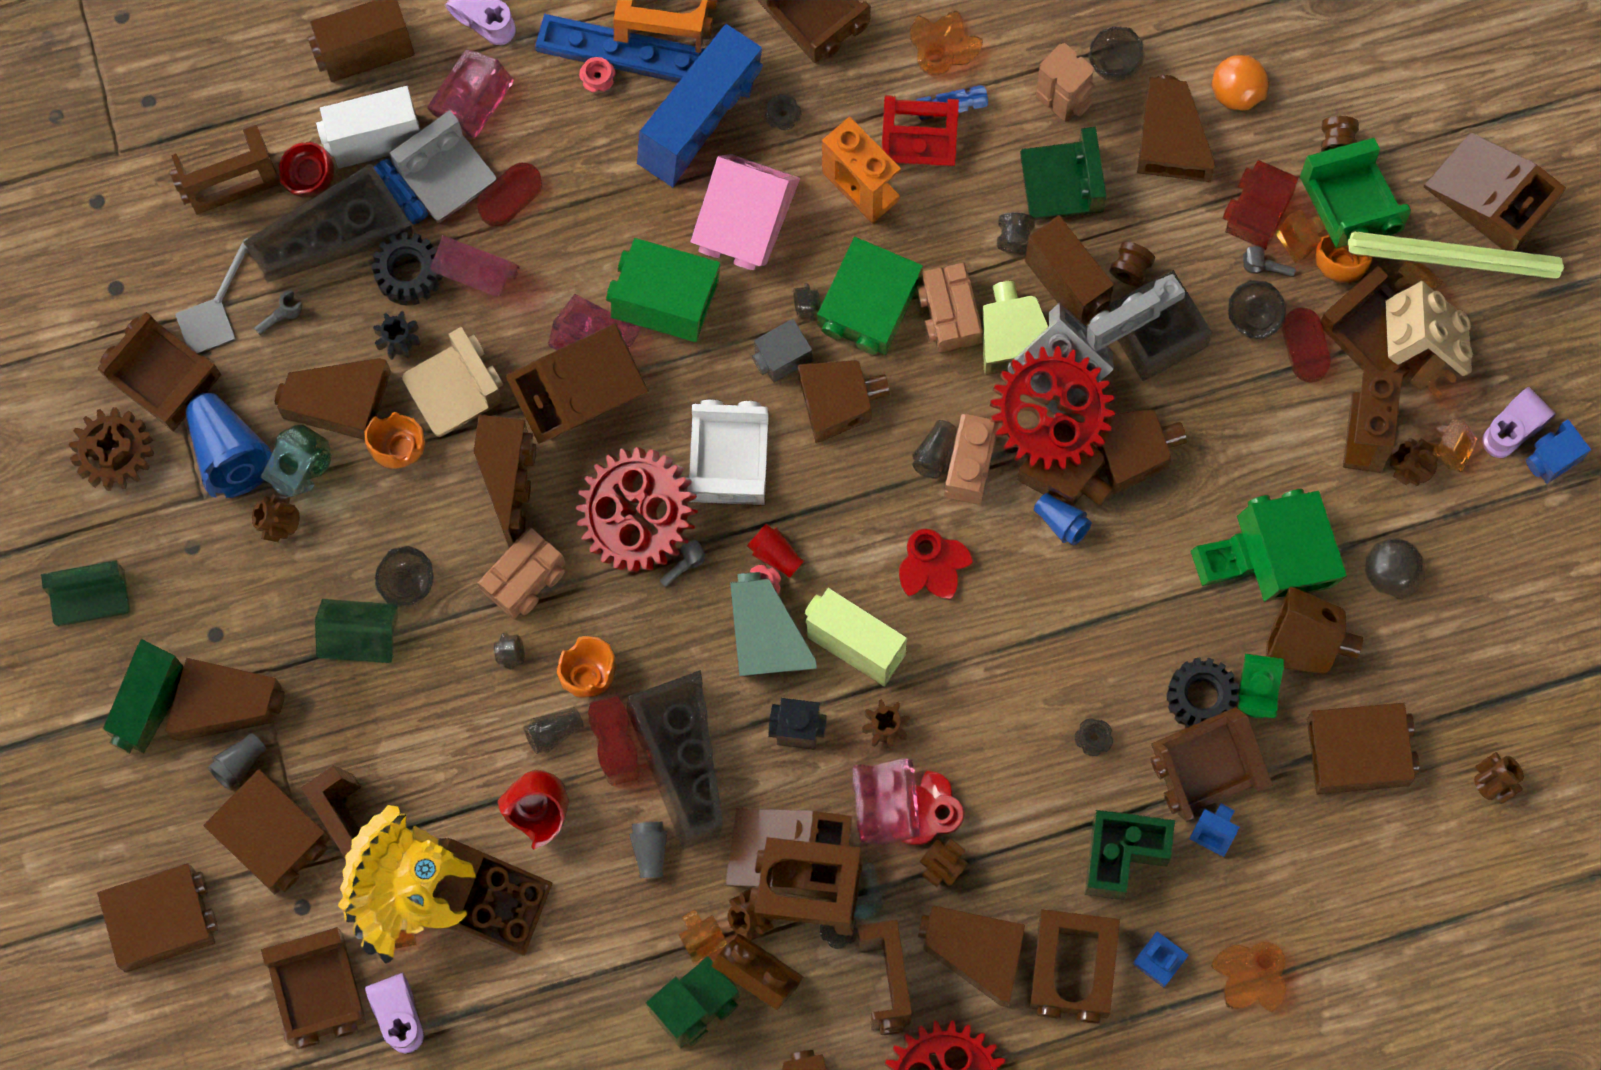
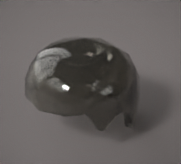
[1089,26,1145,82]
[1228,280,1286,340]
[1365,538,1425,599]
[374,546,434,608]

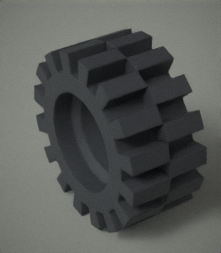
[372,232,442,306]
[1166,657,1239,728]

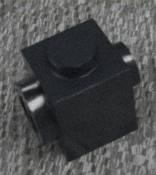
[768,698,827,750]

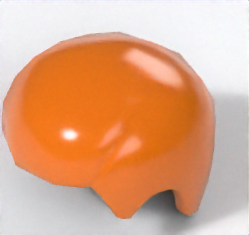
[1211,55,1270,111]
[1315,234,1372,283]
[364,412,426,469]
[557,636,616,698]

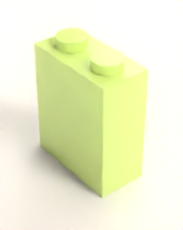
[805,588,907,687]

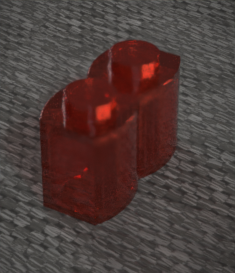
[1222,160,1299,250]
[588,696,640,786]

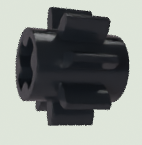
[373,311,421,360]

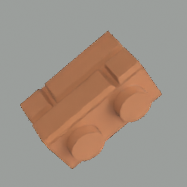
[1036,43,1095,121]
[916,263,983,353]
[944,414,999,504]
[477,527,566,619]

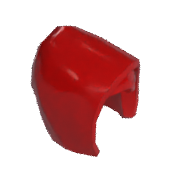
[498,770,569,850]

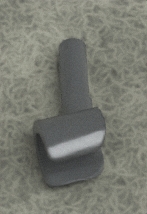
[1243,246,1296,277]
[254,291,302,335]
[659,540,705,587]

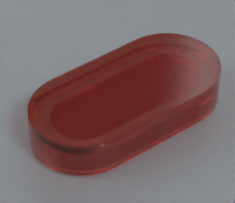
[477,163,542,227]
[1282,308,1331,382]

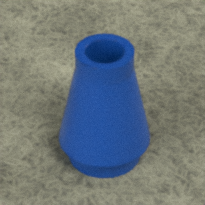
[1034,493,1092,546]

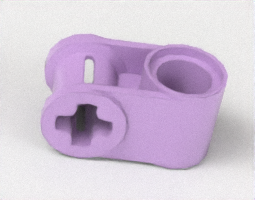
[445,0,516,45]
[1482,387,1556,458]
[365,973,424,1054]

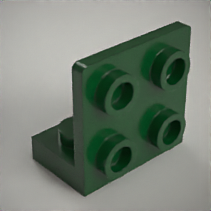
[1020,127,1107,221]

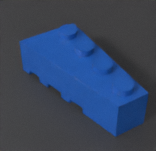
[637,24,763,188]

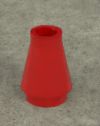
[747,523,804,578]

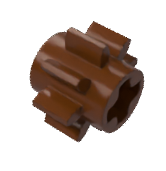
[1390,438,1438,486]
[252,493,300,542]
[862,699,910,750]
[1474,752,1524,804]
[920,839,968,887]
[727,888,774,941]

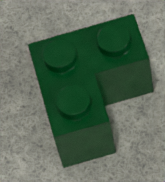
[1084,810,1175,900]
[645,956,740,1049]

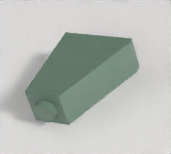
[730,572,817,676]

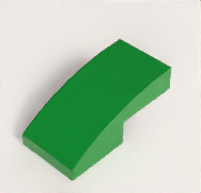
[1190,533,1255,586]

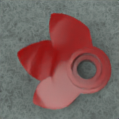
[899,529,973,600]
[891,771,965,845]

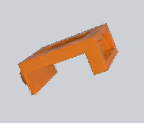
[613,0,718,53]
[822,116,901,224]

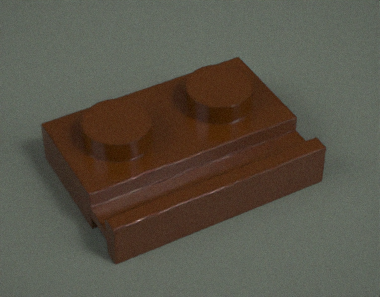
[712,934,804,1010]

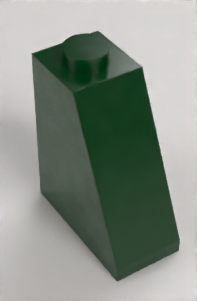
[103,639,184,754]

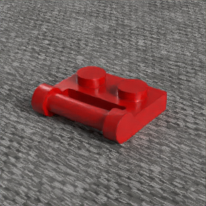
[882,95,959,166]

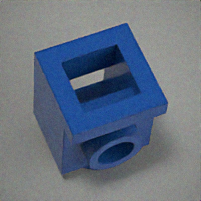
[1526,419,1591,484]

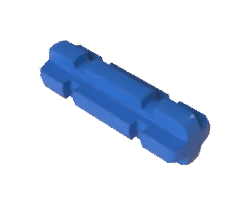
[916,85,988,120]
[373,159,428,225]

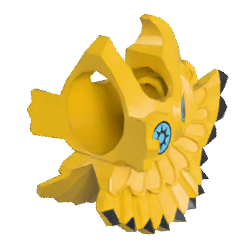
[338,805,476,964]

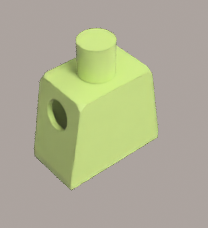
[982,281,1048,374]

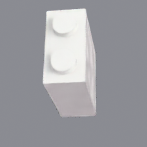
[316,86,420,169]

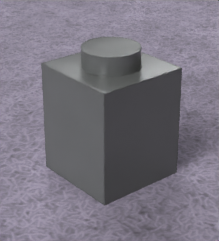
[752,319,813,383]

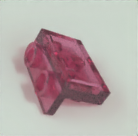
[426,49,513,138]
[431,236,520,297]
[548,294,640,350]
[852,758,921,845]

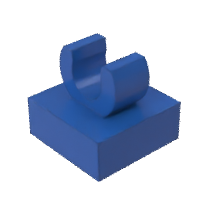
[1189,803,1240,857]
[1133,931,1188,988]

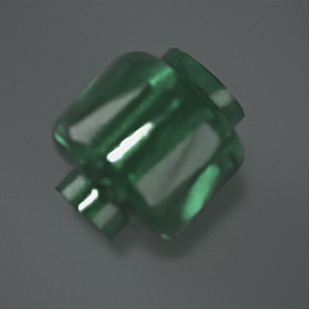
[274,424,331,481]

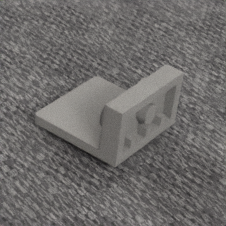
[390,110,497,223]
[1008,302,1114,414]

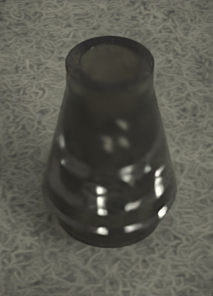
[912,420,957,479]
[523,707,584,754]

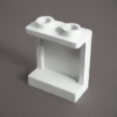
[687,400,769,505]

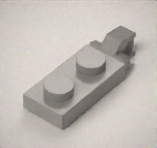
[1087,274,1185,352]

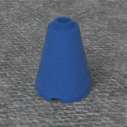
[185,393,275,498]

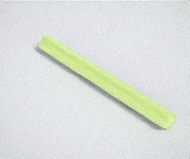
[1348,231,1564,279]

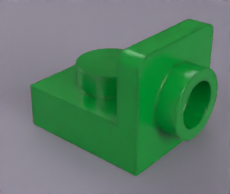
[1238,654,1284,718]

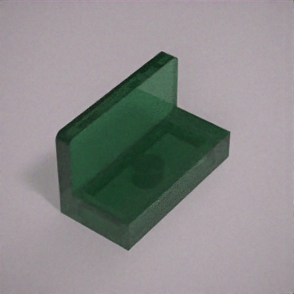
[41,560,130,627]
[315,599,398,663]

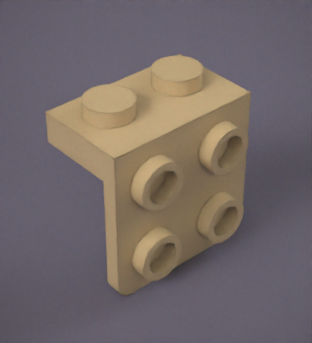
[1386,281,1473,376]
[402,327,503,437]

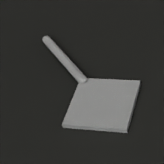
[175,238,251,354]

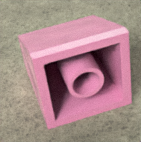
[690,154,800,270]

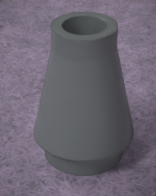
[208,733,266,789]
[629,821,668,878]

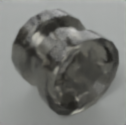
[997,212,1035,253]

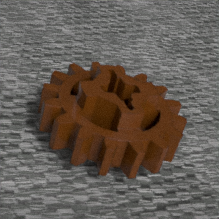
[69,407,154,491]

